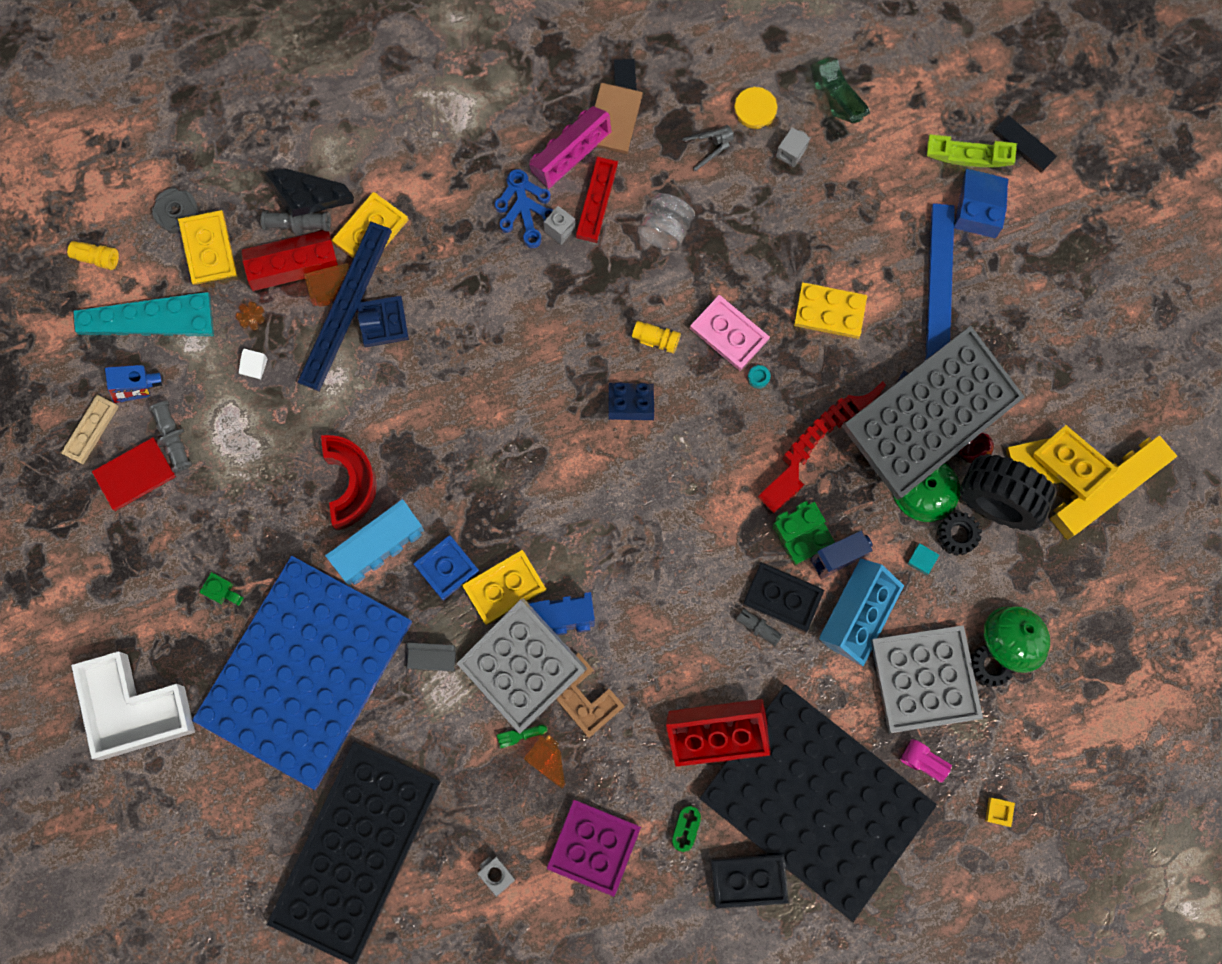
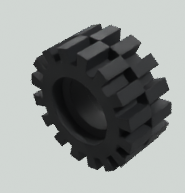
[937,512,982,556]
[971,645,1015,687]

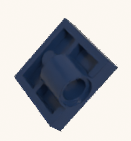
[358,296,409,348]
[608,382,655,420]

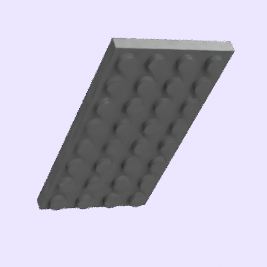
[842,326,1025,500]

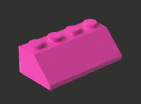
[529,106,612,189]

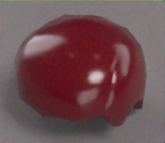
[958,432,994,464]

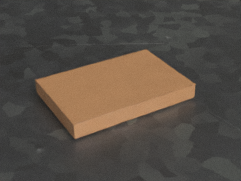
[595,83,643,154]

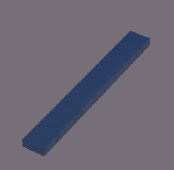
[297,222,392,392]

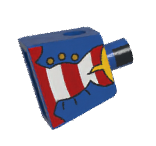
[105,365,162,403]

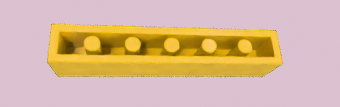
[1049,435,1178,540]

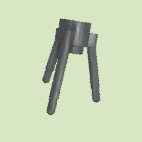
[683,125,734,171]

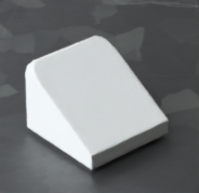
[239,349,268,380]

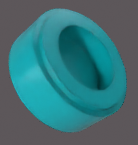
[747,365,771,389]

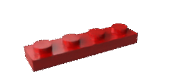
[576,156,618,243]

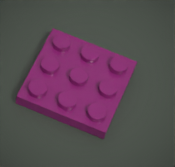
[547,800,641,897]

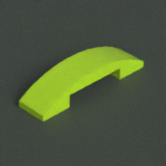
[927,134,1017,167]

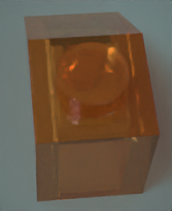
[304,263,350,307]
[524,735,565,789]

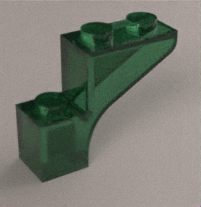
[810,56,870,123]

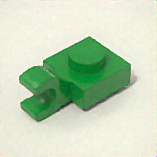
[199,572,244,606]

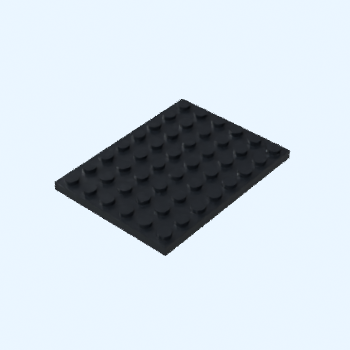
[698,685,937,922]

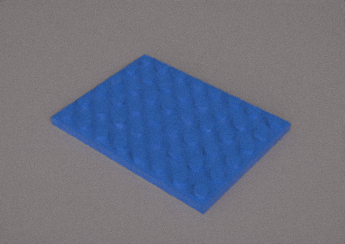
[192,555,412,790]

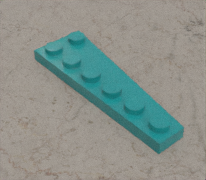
[74,292,214,337]

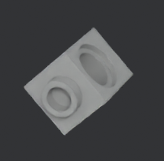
[776,127,811,167]
[544,206,575,245]
[478,857,516,897]

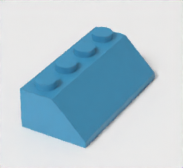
[325,499,424,585]
[819,558,904,666]

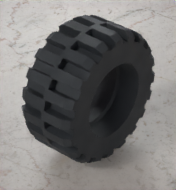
[960,454,1056,531]

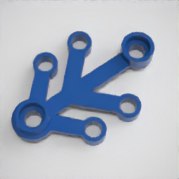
[495,169,554,248]

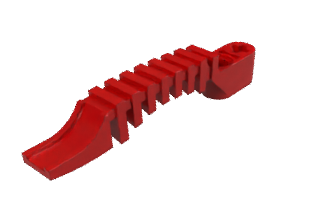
[758,381,886,513]

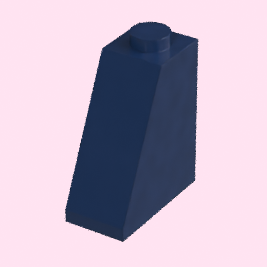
[810,530,873,580]

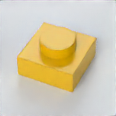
[985,798,1015,827]

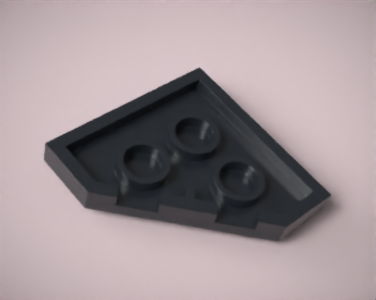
[265,168,354,217]

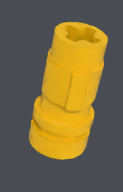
[67,241,119,270]
[632,321,681,354]

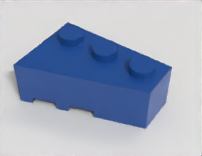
[529,592,595,636]

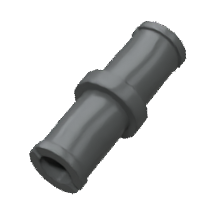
[736,608,783,647]

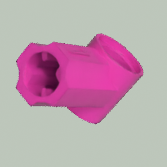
[900,739,952,783]

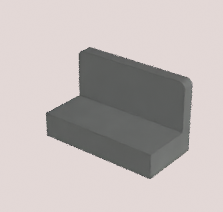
[407,643,457,672]

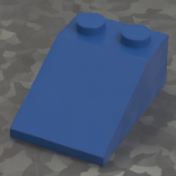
[954,169,1008,238]

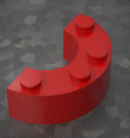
[321,435,377,531]

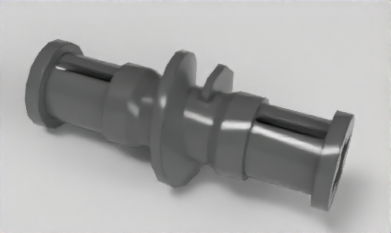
[261,210,331,235]
[148,401,193,472]

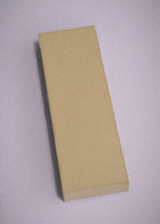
[61,395,119,465]

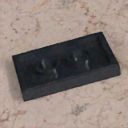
[742,562,825,633]
[711,853,789,909]

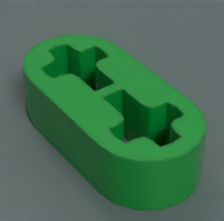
[672,806,701,852]

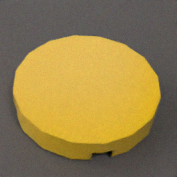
[734,87,777,129]

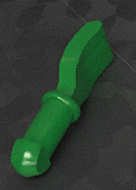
[496,724,548,749]

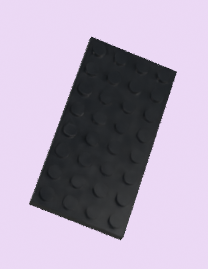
[266,742,441,964]

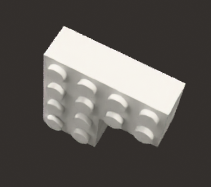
[72,652,195,760]

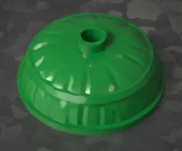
[893,462,960,522]
[984,606,1050,673]

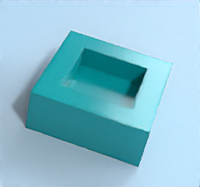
[907,543,939,576]

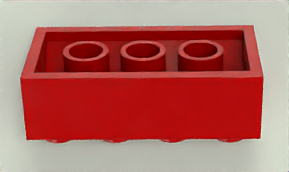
[241,230,339,291]
[666,699,770,767]

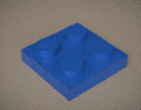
[414,535,479,601]

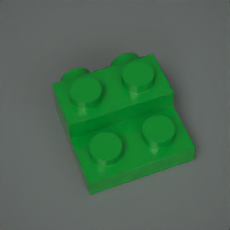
[772,501,835,566]

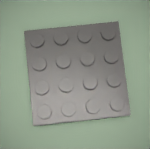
[457,598,588,734]
[871,625,983,734]

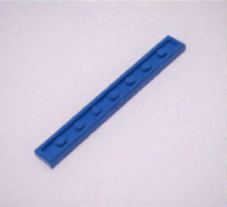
[926,203,955,359]

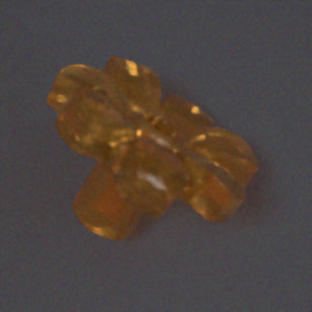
[236,302,265,330]

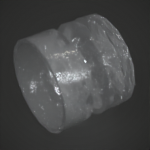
[638,193,695,251]

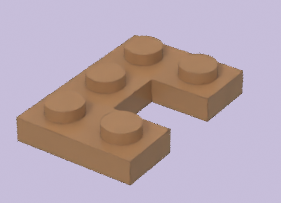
[556,653,625,738]

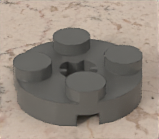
[152,188,199,234]

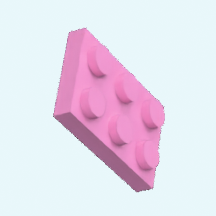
[690,295,770,371]

